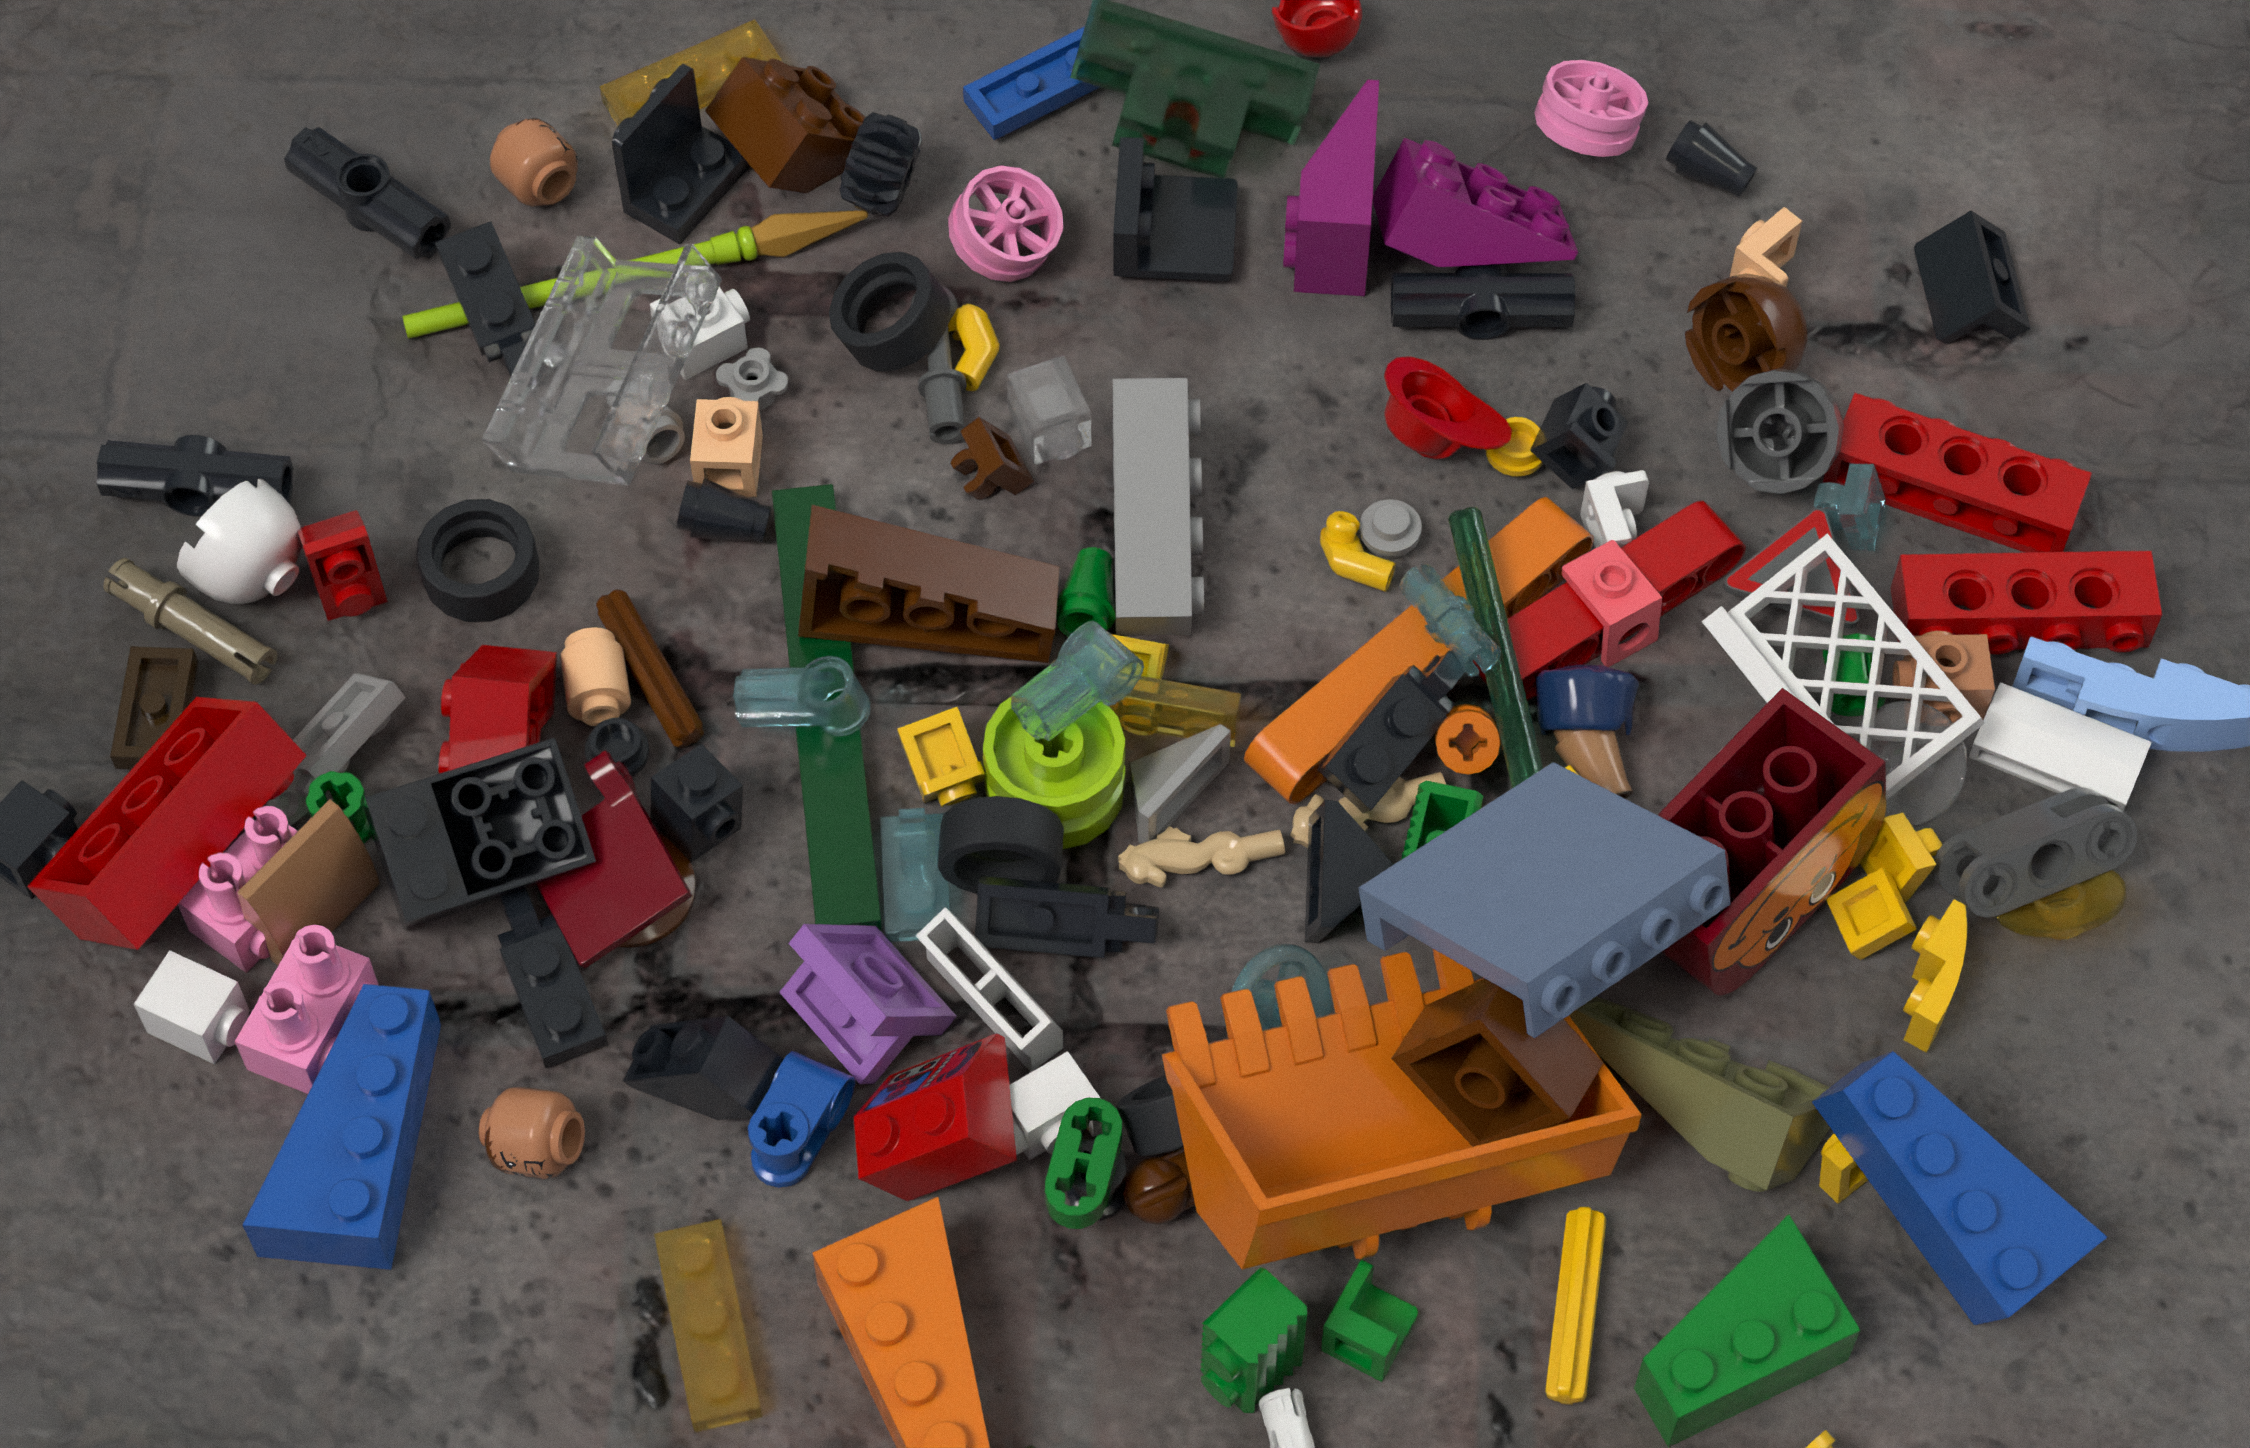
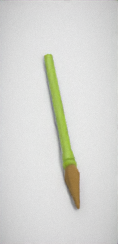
[402,210,868,339]

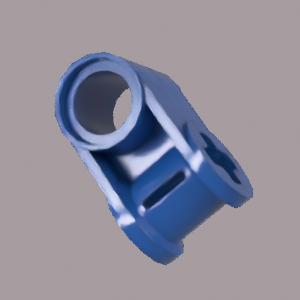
[748,1051,855,1188]

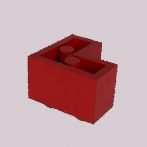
[438,645,557,774]

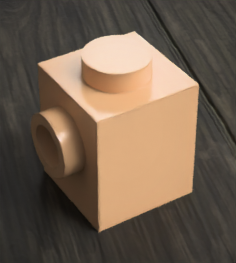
[690,397,763,497]

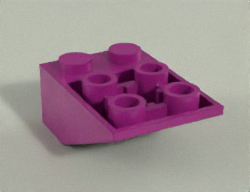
[1372,137,1578,267]

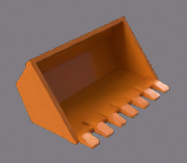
[1162,948,1642,1270]

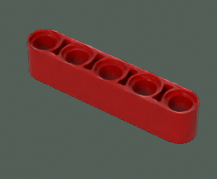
[1466,500,1746,708]

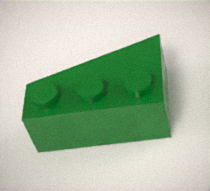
[1634,1214,1860,1448]

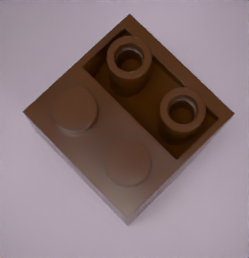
[705,56,865,193]

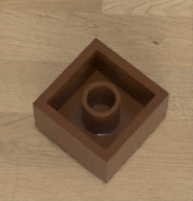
[1391,978,1603,1147]

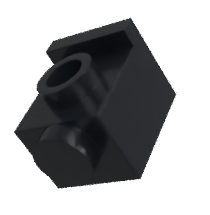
[1530,383,1628,489]

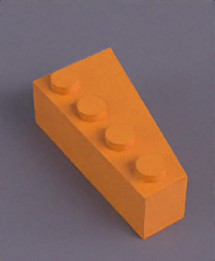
[812,1197,990,1448]

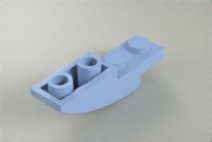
[2012,636,2250,752]

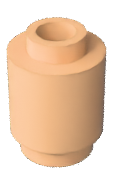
[560,627,631,726]

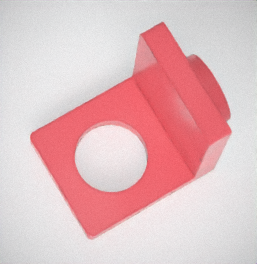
[1562,540,1662,667]

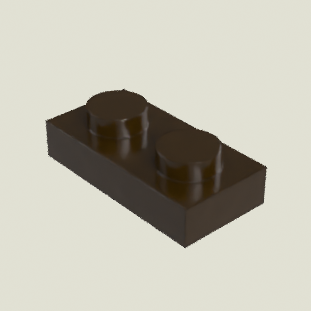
[110,646,198,770]

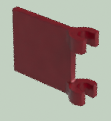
[537,750,693,969]

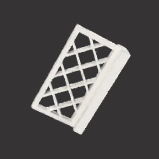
[1702,533,1985,800]

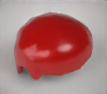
[1271,0,1362,58]

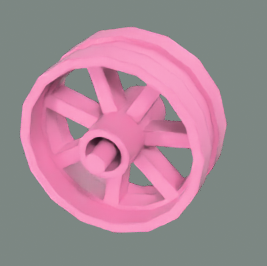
[1534,60,1648,157]
[948,166,1063,282]

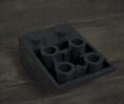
[363,738,596,930]

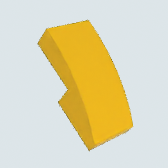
[1903,899,1967,1053]

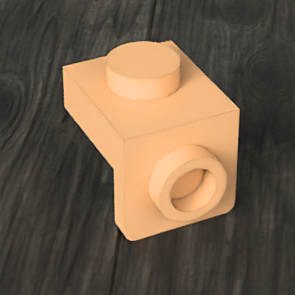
[1730,207,1802,287]

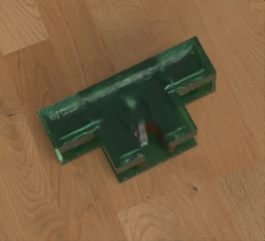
[1070,0,1320,178]

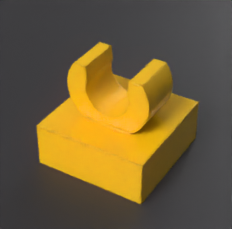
[1860,813,1943,902]

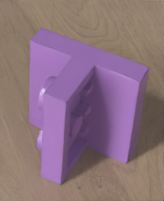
[780,924,956,1084]

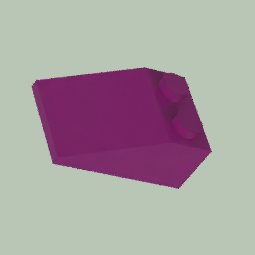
[1283,80,1379,296]

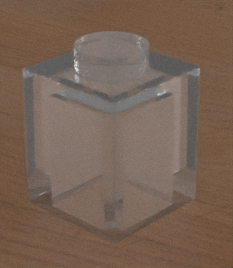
[1007,355,1091,465]

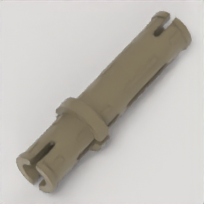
[103,557,278,685]

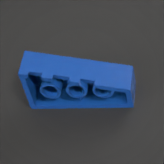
[1812,1051,2107,1325]

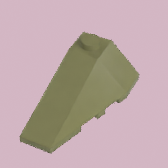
[1569,996,1830,1192]

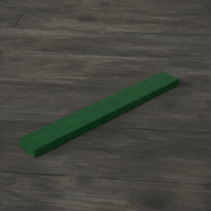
[772,484,882,931]

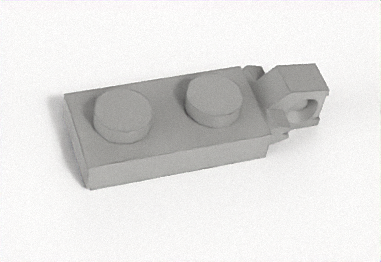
[263,673,406,826]

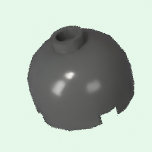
[1716,369,1844,494]

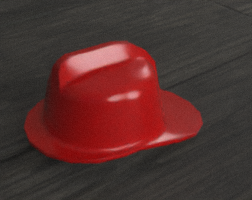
[1384,356,1512,459]

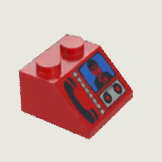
[854,1033,1017,1202]

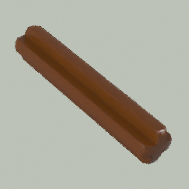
[596,589,704,748]

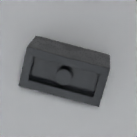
[1914,210,2031,344]

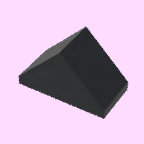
[1305,800,1394,943]

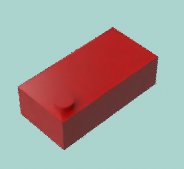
[27,697,307,950]

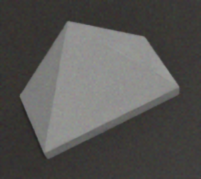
[1130,724,1231,844]

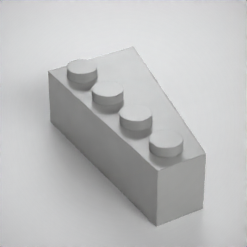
[1112,378,1204,636]

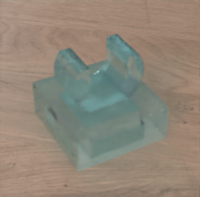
[1814,464,1886,551]

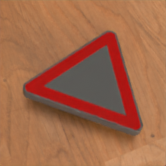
[1724,508,1860,629]

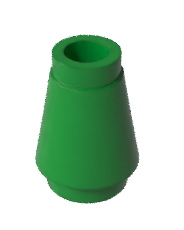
[1056,547,1116,642]

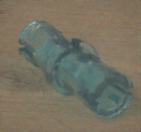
[1399,564,1501,676]

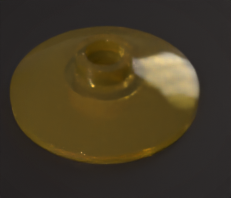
[1995,870,2127,940]

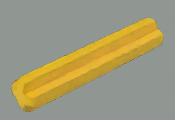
[1545,1207,1606,1405]

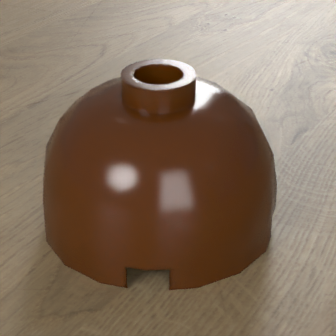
[1685,273,1808,392]

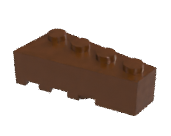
[798,505,1060,663]

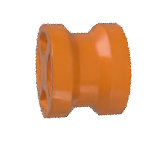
[1434,704,1500,775]

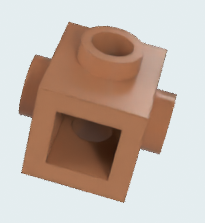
[1892,631,1995,727]

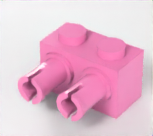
[178,806,298,973]
[235,925,379,1094]

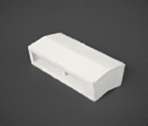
[1969,682,2152,811]
[916,907,1063,1072]

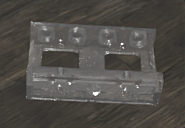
[482,236,722,486]

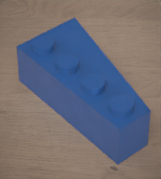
[242,984,441,1270]

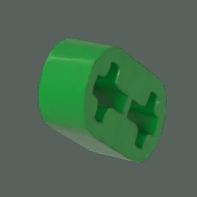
[1045,1097,1123,1229]

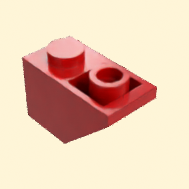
[297,510,388,621]

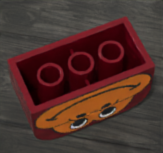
[1658,688,1886,995]

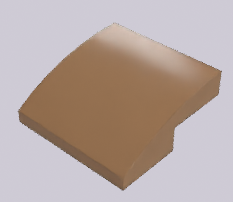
[237,799,380,966]

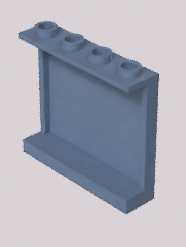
[1358,762,1730,1038]

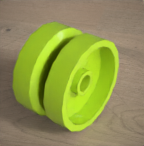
[983,683,1125,849]

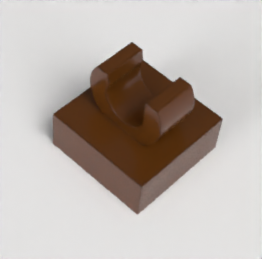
[950,417,1034,500]

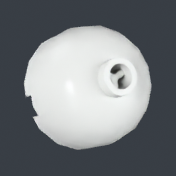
[177,479,302,605]

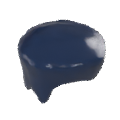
[1536,664,1639,735]

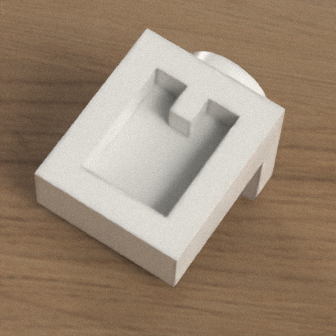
[1580,470,1649,550]

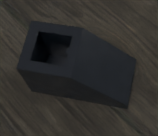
[623,1016,784,1120]

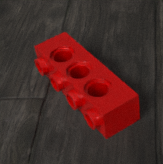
[1823,393,2092,553]
[1890,551,2162,654]

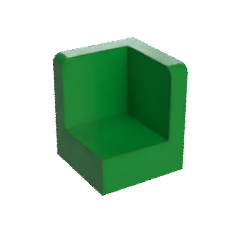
[1321,1259,1418,1382]

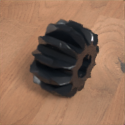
[839,112,922,216]

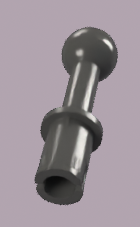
[910,285,967,444]

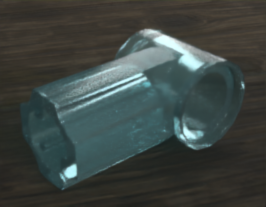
[1011,621,1144,741]
[733,656,871,736]

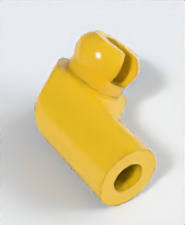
[948,304,999,391]
[1320,511,1396,592]

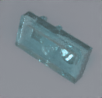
[881,808,950,942]

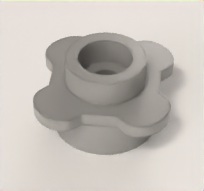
[716,348,788,410]

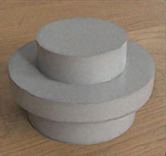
[1359,499,1422,560]

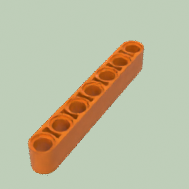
[1244,497,1595,804]

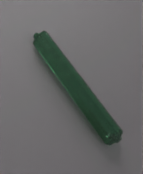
[1448,507,1543,788]

